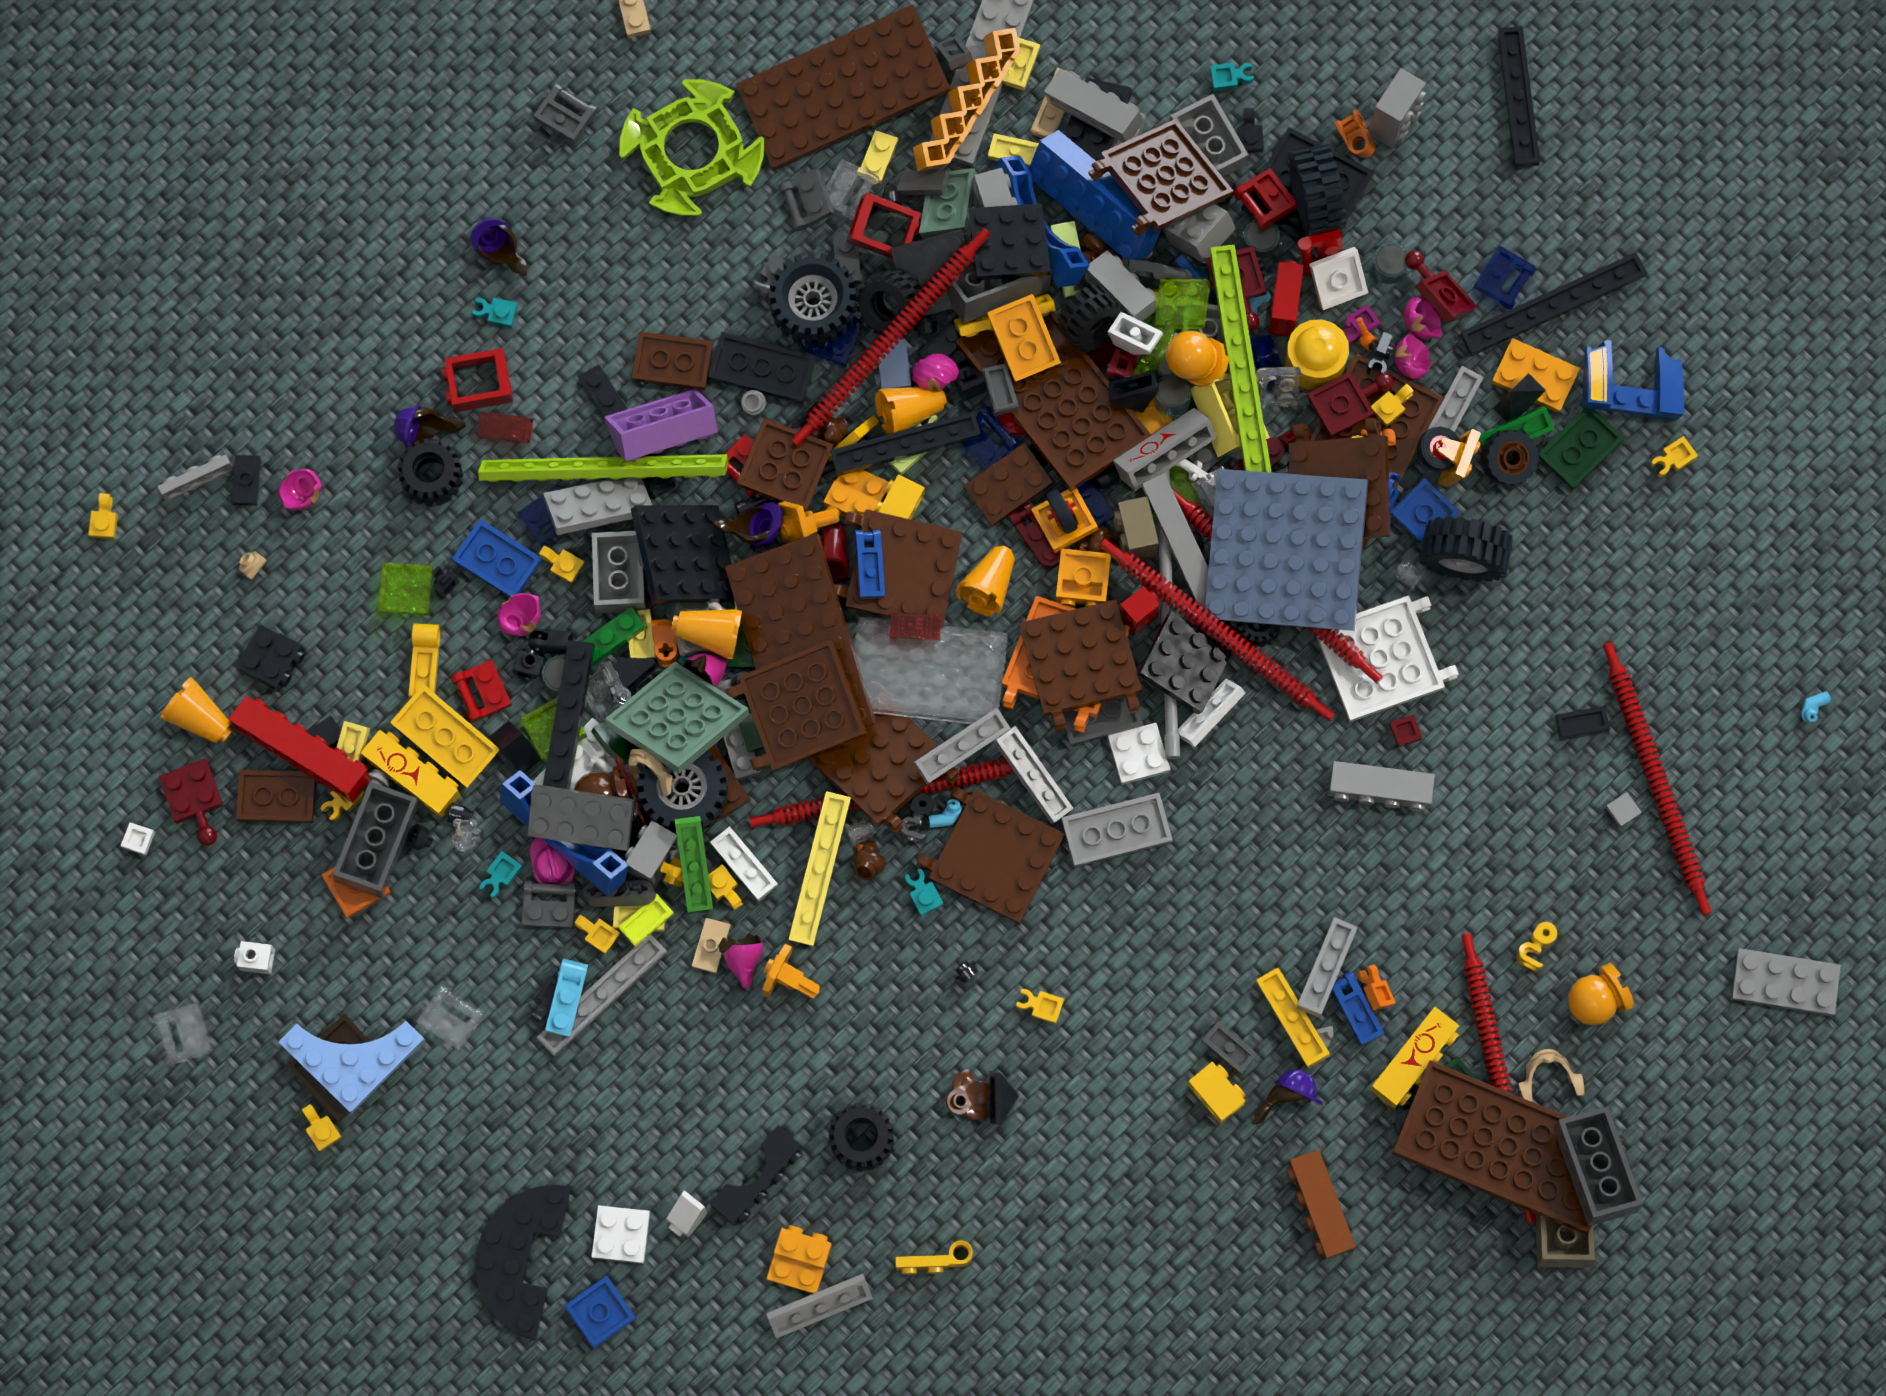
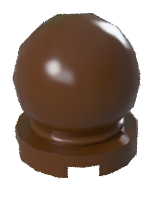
[574,765,635,814]

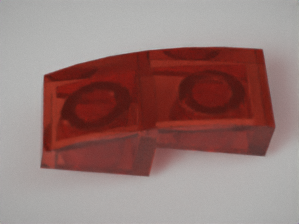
[477,412,533,443]

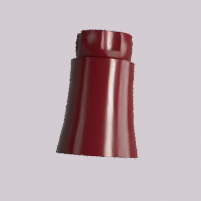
[820,524,850,581]

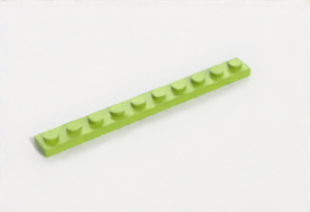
[1209,245,1272,473]
[478,454,728,482]

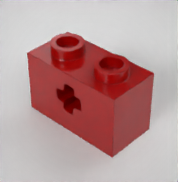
[1120,586,1160,636]

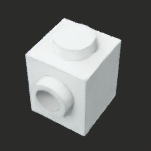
[234,941,275,975]

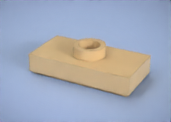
[692,918,731,974]

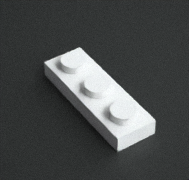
[1178,679,1245,747]
[710,826,778,902]

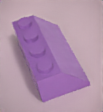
[604,389,718,461]

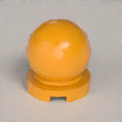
[1166,331,1229,388]
[1568,963,1634,1026]

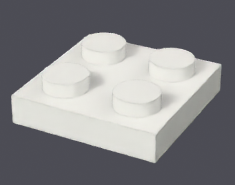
[1309,247,1368,310]
[1108,723,1170,785]
[592,1206,650,1264]

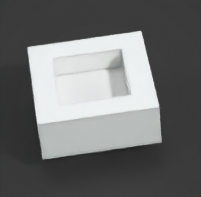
[121,823,155,856]

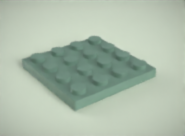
[605,662,749,774]

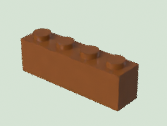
[1286,1149,1356,1260]

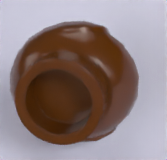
[1079,232,1110,264]
[809,416,849,446]
[1077,527,1119,554]
[854,841,886,880]

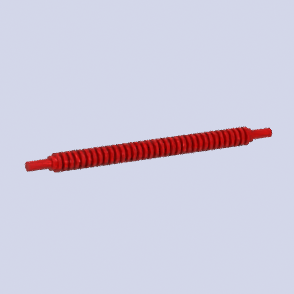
[791,228,991,446]
[1171,487,1383,684]
[1099,539,1335,722]
[1603,642,1712,916]
[749,758,1014,828]
[1461,933,1536,1224]

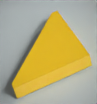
[829,415,879,461]

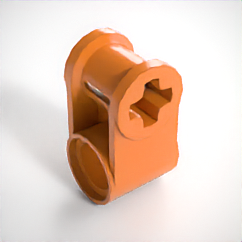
[1335,109,1376,158]
[651,619,679,668]

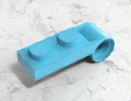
[544,958,588,1037]

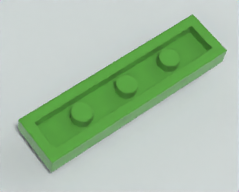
[675,816,713,912]

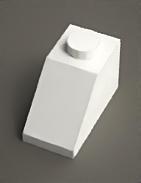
[1108,312,1163,355]
[666,1191,708,1238]

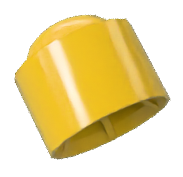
[1285,319,1349,391]

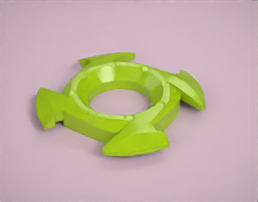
[619,79,764,216]

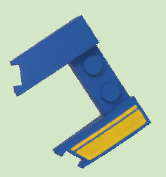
[1582,340,1684,420]

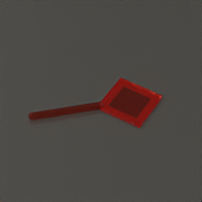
[614,756,649,826]

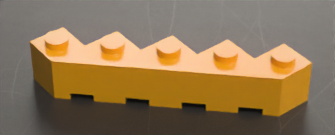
[913,28,1020,172]

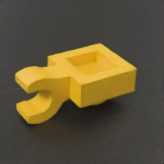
[1371,384,1414,427]
[88,493,118,539]
[539,545,585,584]
[660,857,683,887]
[708,864,743,910]
[574,915,620,955]
[302,1104,342,1152]

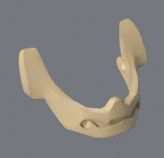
[628,749,673,797]
[1519,1049,1584,1102]

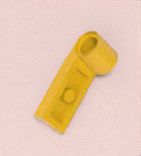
[409,623,440,698]
[896,1240,973,1275]

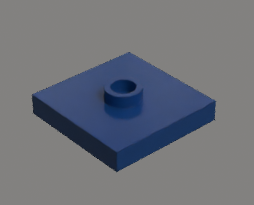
[1390,478,1460,545]
[564,1276,637,1349]

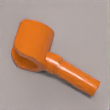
[1356,317,1379,351]
[1361,429,1396,446]

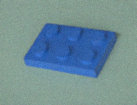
[452,519,543,597]

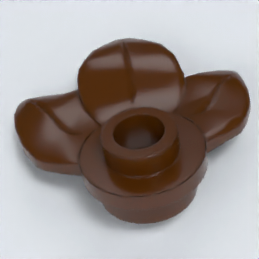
[946,1069,989,1120]

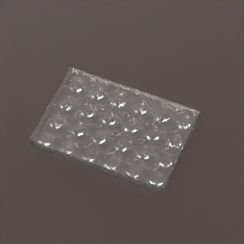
[854,616,1008,724]

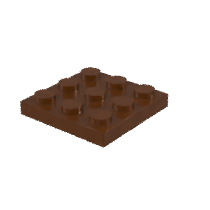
[737,418,834,512]

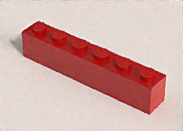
[228,695,371,803]

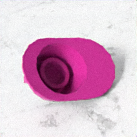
[530,837,574,885]

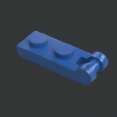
[854,530,885,599]
[1331,971,1384,1046]

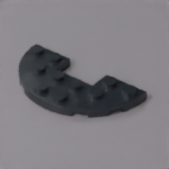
[475,1185,572,1340]

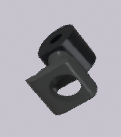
[900,793,934,844]

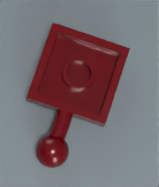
[1205,246,1267,332]
[1405,250,1477,323]
[1306,371,1394,438]
[158,758,224,846]

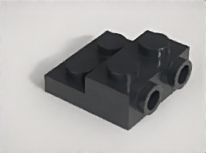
[235,624,305,692]

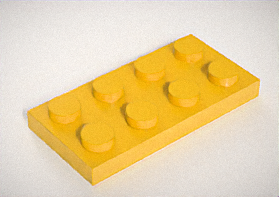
[390,684,500,789]

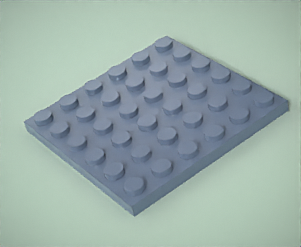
[1205,469,1368,631]

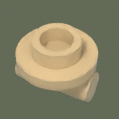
[239,551,267,580]

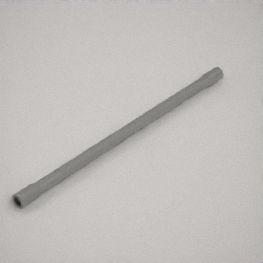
[1158,470,1180,759]

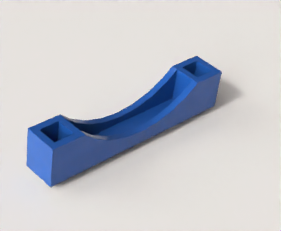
[994,156,1090,288]
[499,770,629,896]

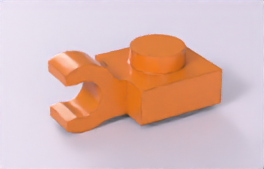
[1357,965,1396,1011]

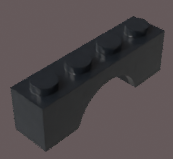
[710,1125,803,1226]

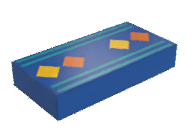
[1176,254,1215,297]

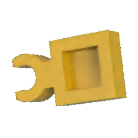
[1651,436,1698,477]
[320,790,365,821]
[1016,989,1064,1024]

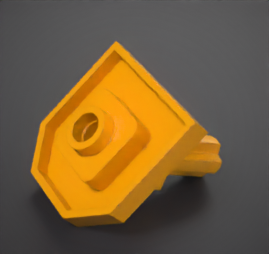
[778,501,839,544]
[762,944,820,998]

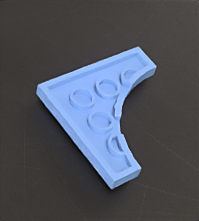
[279,1021,425,1114]

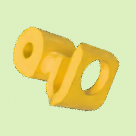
[1516,922,1557,972]

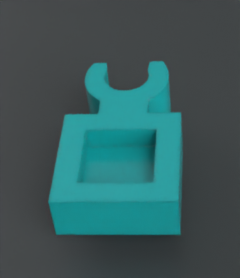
[1210,62,1254,92]
[472,298,518,328]
[479,851,523,899]
[905,868,944,917]

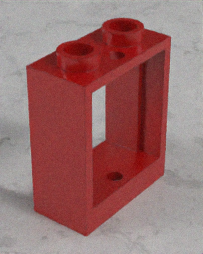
[846,192,921,260]
[1269,260,1304,337]
[442,348,513,412]

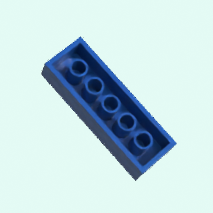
[1029,130,1161,262]

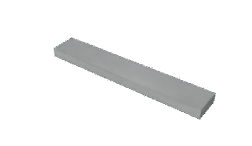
[1141,473,1209,612]
[537,934,668,1057]

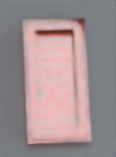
[889,612,941,640]

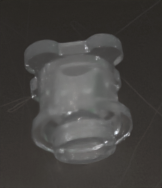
[1394,560,1427,593]
[844,817,875,849]
[451,819,481,851]

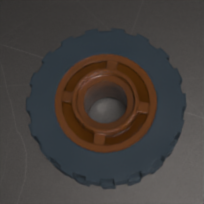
[1481,430,1539,485]

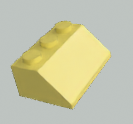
[1190,373,1270,457]

